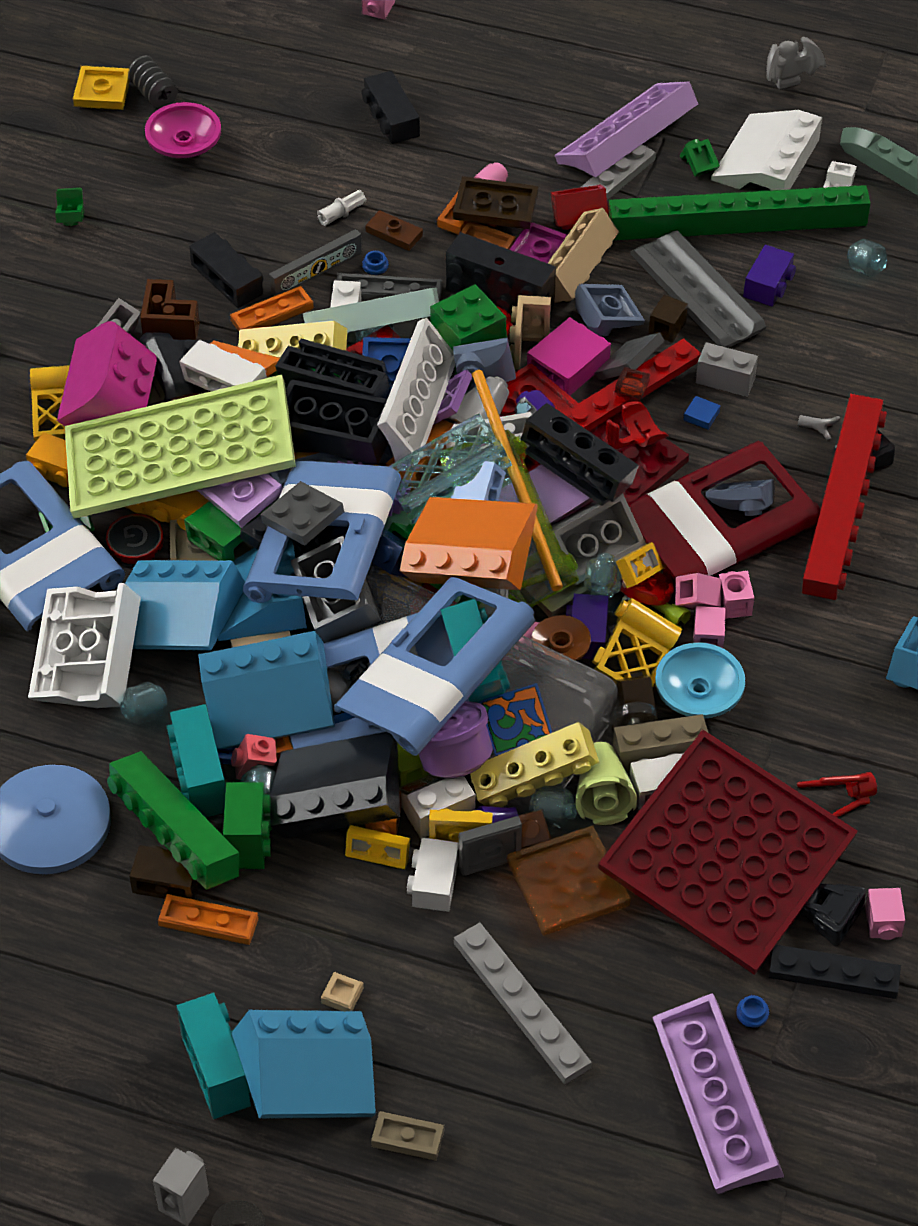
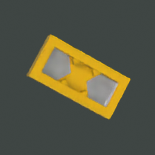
[616,542,664,588]
[345,825,410,869]

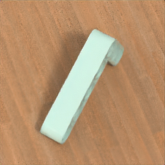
[303,288,439,332]

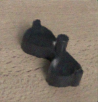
[343,657,370,681]

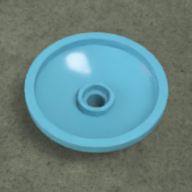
[655,643,745,718]

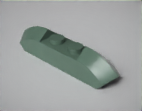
[840,127,918,195]

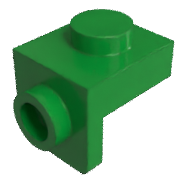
[55,188,84,226]

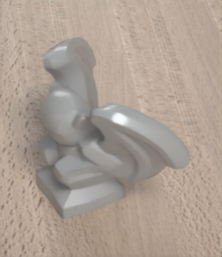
[766,37,826,89]

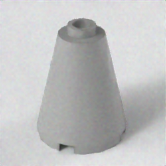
[444,376,509,424]

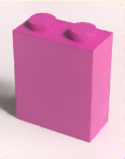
[527,317,611,396]

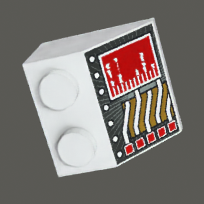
[399,774,476,839]

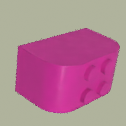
[57,321,157,426]

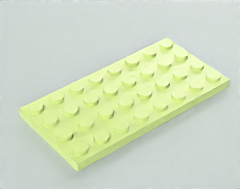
[65,375,296,519]

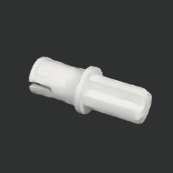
[317,190,366,226]

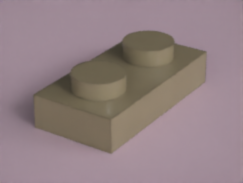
[371,1111,444,1161]

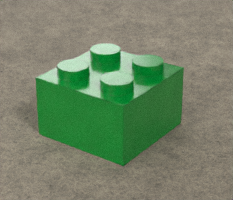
[430,284,506,350]
[223,782,272,869]

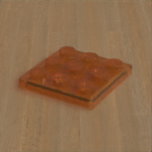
[507,825,631,936]

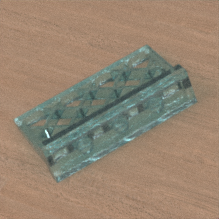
[388,413,512,524]

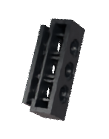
[275,338,391,399]
[521,403,639,506]

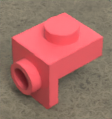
[231,734,277,781]

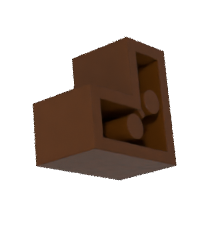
[140,279,200,340]

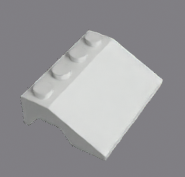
[711,110,822,191]
[28,583,141,708]

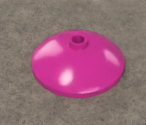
[145,102,221,159]

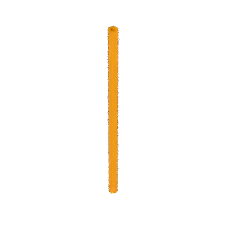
[472,370,563,591]

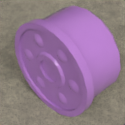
[419,701,493,778]

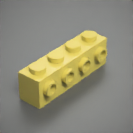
[238,321,348,367]
[470,722,599,807]

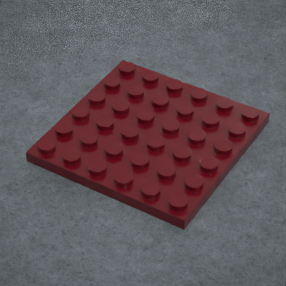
[597,729,858,975]

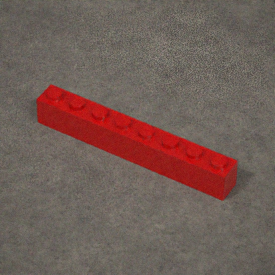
[802,394,887,600]

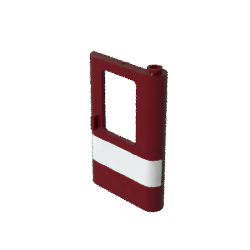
[628,441,821,594]

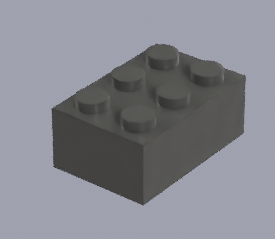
[291,535,381,643]

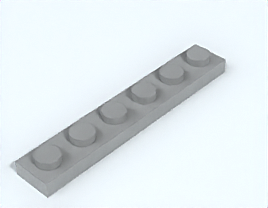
[454,922,592,1085]

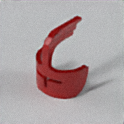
[606,401,669,449]

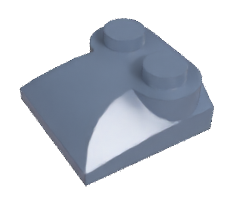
[575,284,645,336]
[453,338,516,394]
[706,479,775,516]

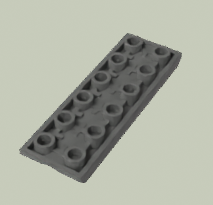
[630,231,766,348]

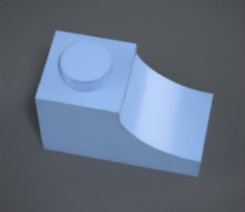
[451,461,506,501]

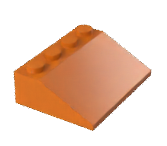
[399,497,538,591]

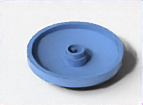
[0,765,111,874]

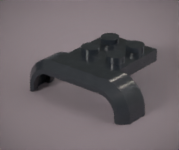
[138,332,224,402]

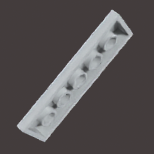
[377,317,455,471]

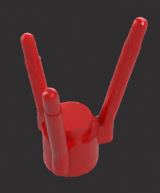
[797,772,877,817]

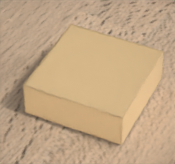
[321,972,364,1011]

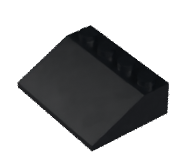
[270,732,400,838]

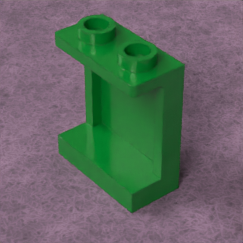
[184,501,271,562]

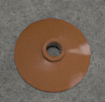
[531,615,591,665]

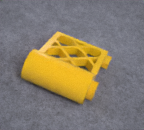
[30,365,70,441]
[592,598,682,687]

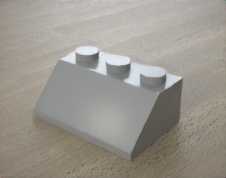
[542,493,646,585]

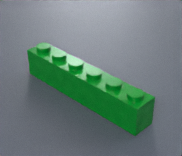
[107,751,239,890]

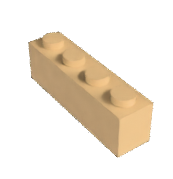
[548,208,619,303]

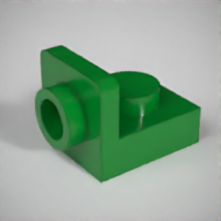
[680,139,720,177]

